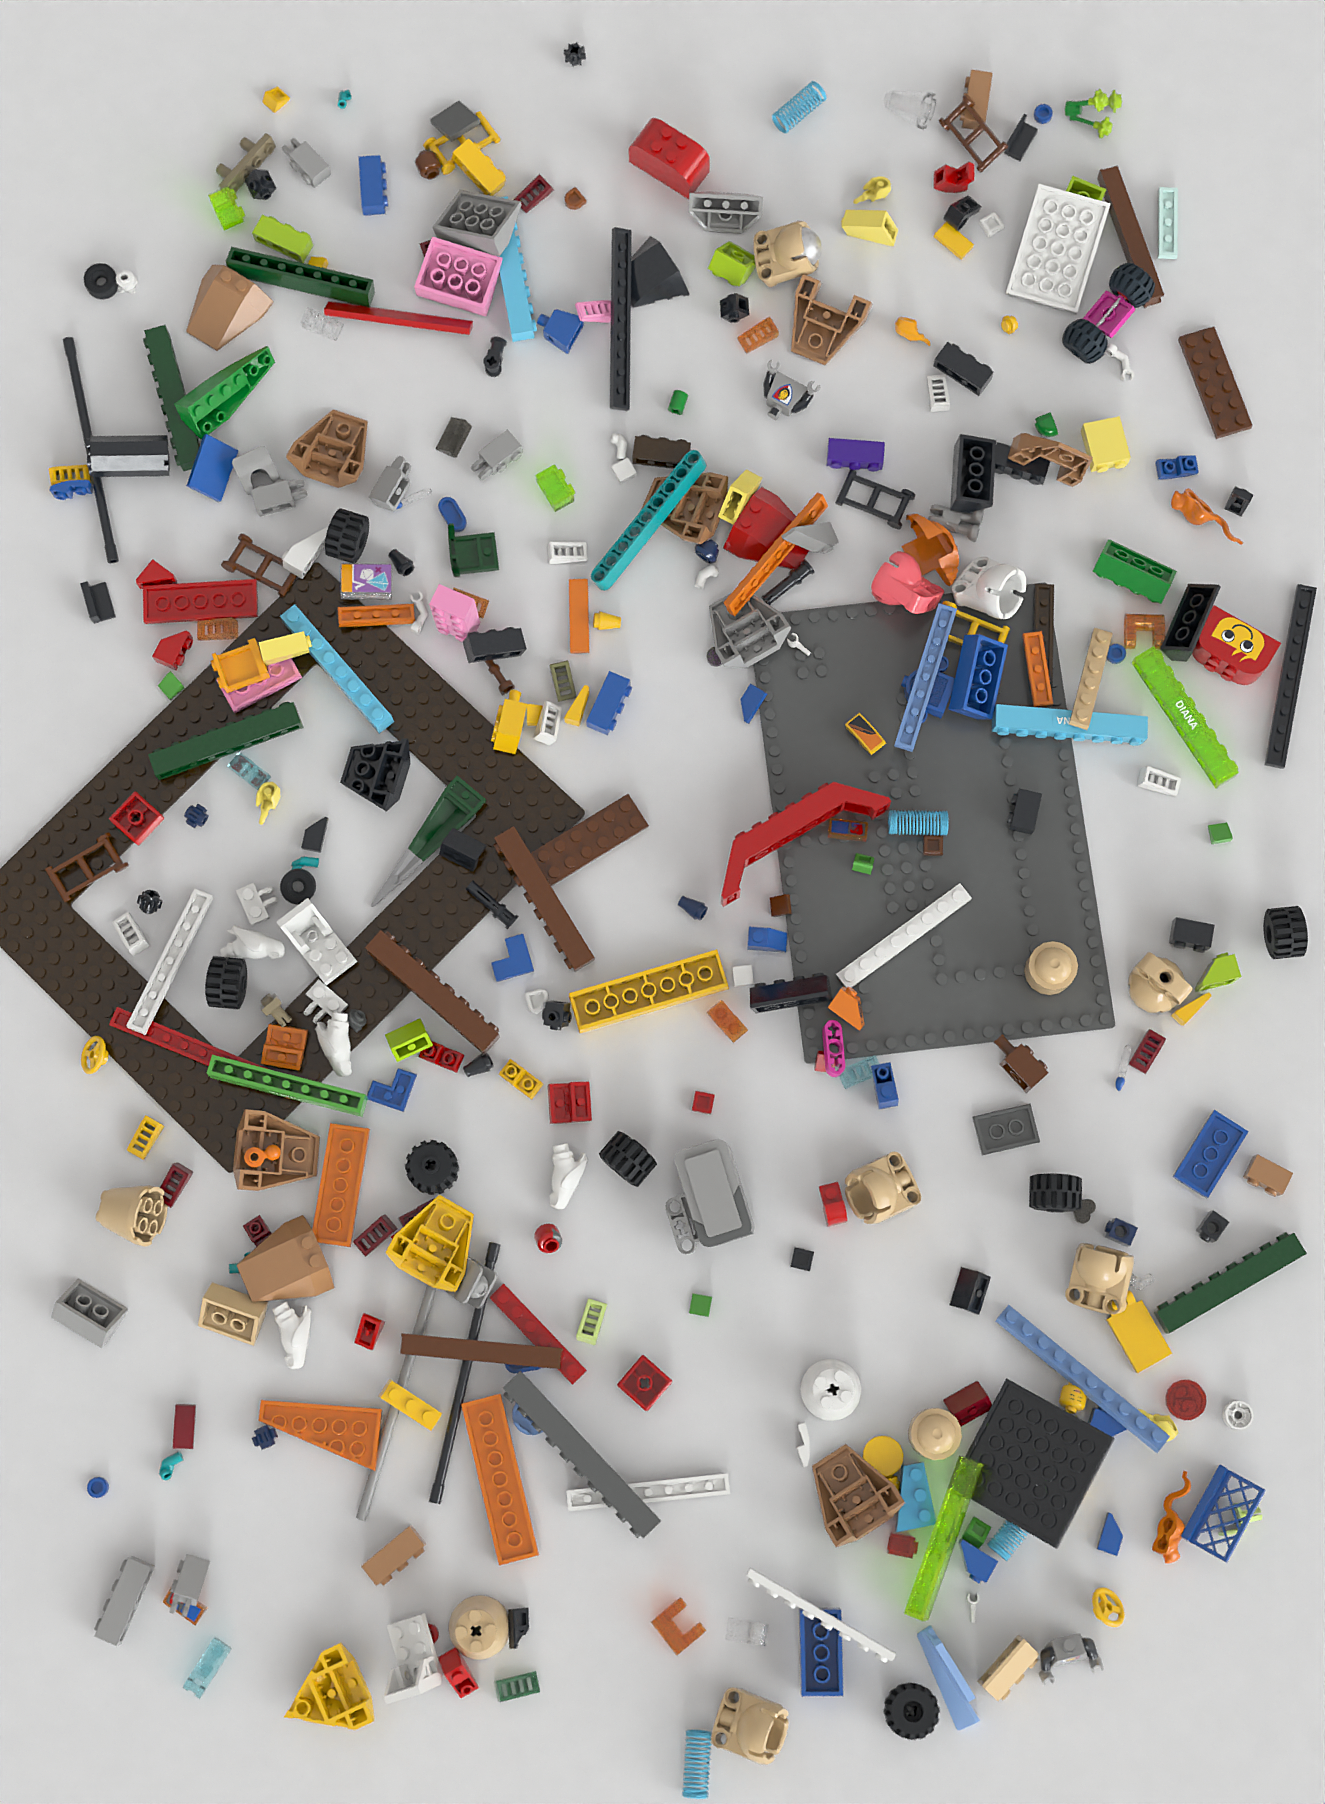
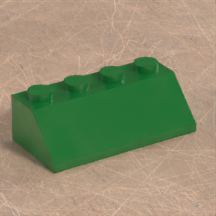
[1092,539,1177,604]

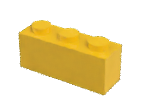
[452,138,506,196]
[378,1379,442,1431]

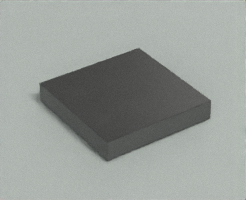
[430,101,481,142]

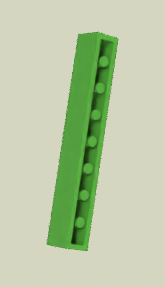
[206,1055,368,1117]

